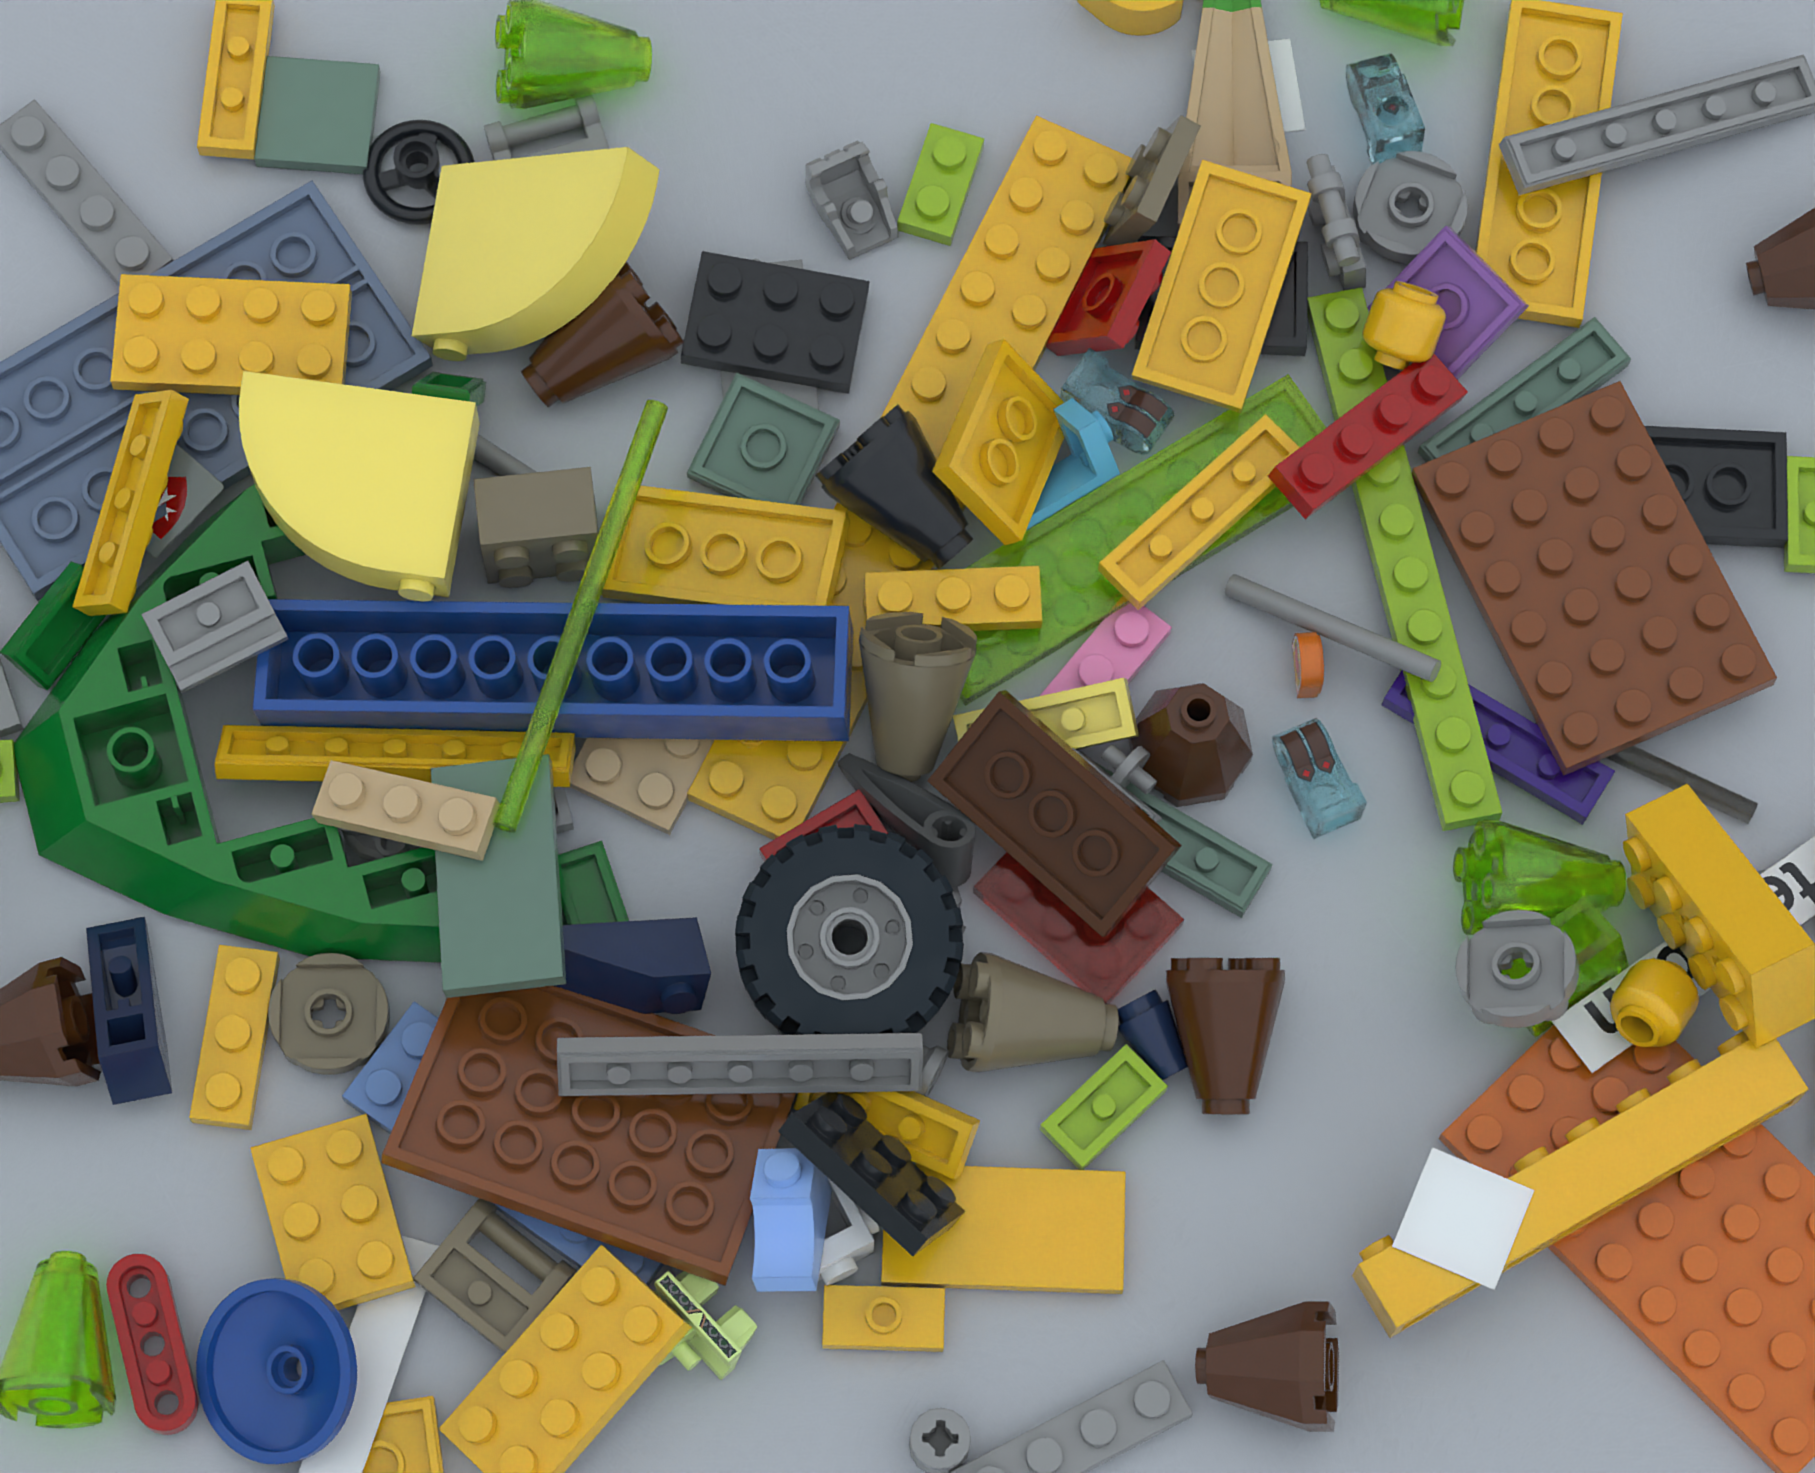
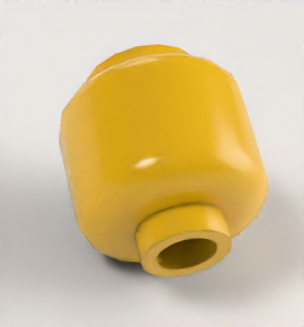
[1362,281,1446,370]
[1609,958,1699,1047]

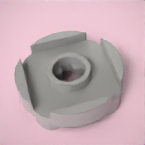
[1353,151,1468,263]
[1455,910,1579,1028]

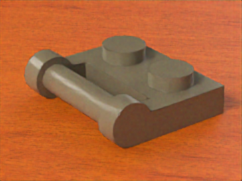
[413,1198,577,1354]

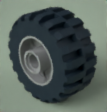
[735,824,964,1035]

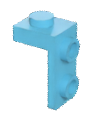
[1026,398,1120,530]

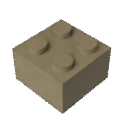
[473,467,603,588]

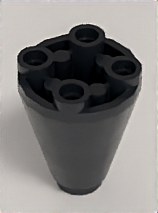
[815,404,973,569]

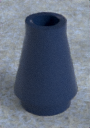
[1118,989,1188,1080]

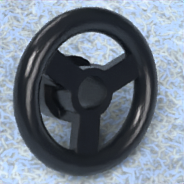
[363,120,474,225]

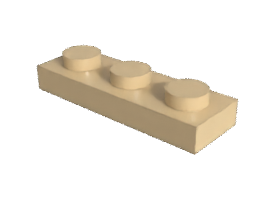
[311,760,502,861]

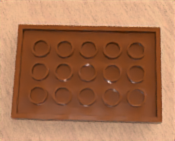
[1412,381,1777,776]
[381,986,797,1286]

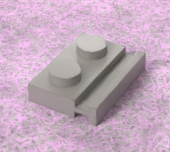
[141,561,288,693]

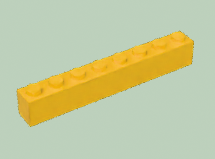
[1352,1031,1809,1338]

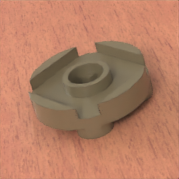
[268,953,390,1075]

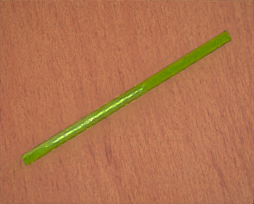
[493,400,668,833]

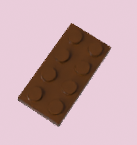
[927,690,1182,937]

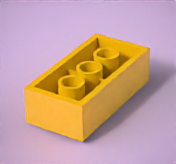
[1623,784,1815,1048]

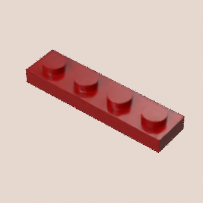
[1268,354,1468,520]

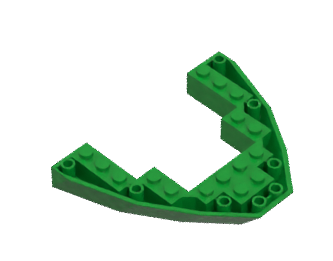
[14,391,441,963]

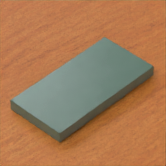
[431,754,566,998]

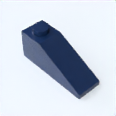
[86,917,172,1105]
[554,917,711,1014]

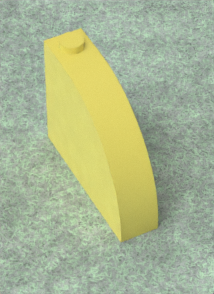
[411,147,660,361]
[239,371,480,602]

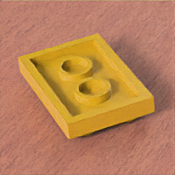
[932,339,1065,546]
[250,1113,416,1310]

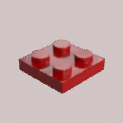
[1046,239,1171,356]

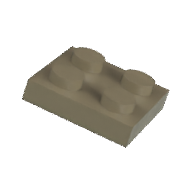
[1103,115,1201,246]

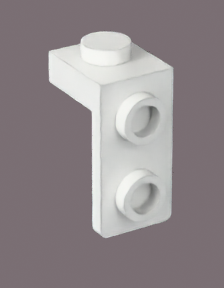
[818,1177,879,1286]

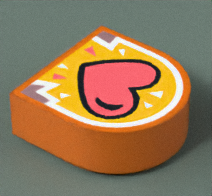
[1292,632,1324,699]

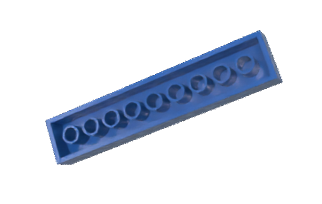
[253,599,853,741]

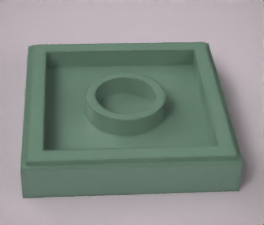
[254,56,381,175]
[687,372,840,505]

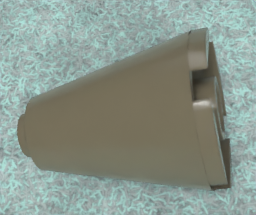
[859,612,977,782]

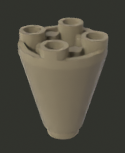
[947,952,1119,1072]

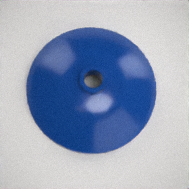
[196,1278,357,1464]

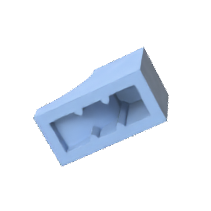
[750,1148,832,1292]

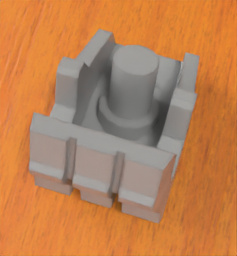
[805,140,898,260]

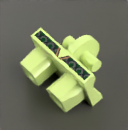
[654,1270,757,1380]

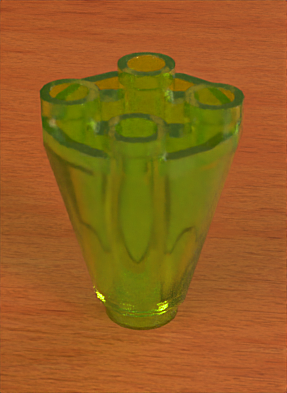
[495,0,652,109]
[1453,819,1626,935]

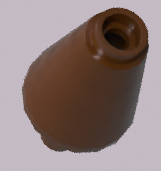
[521,261,684,408]
[1166,958,1285,1115]

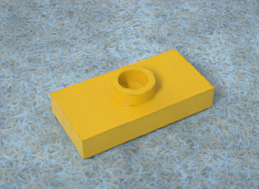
[822,1285,945,1352]

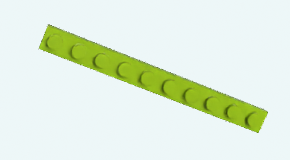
[1307,287,1503,831]

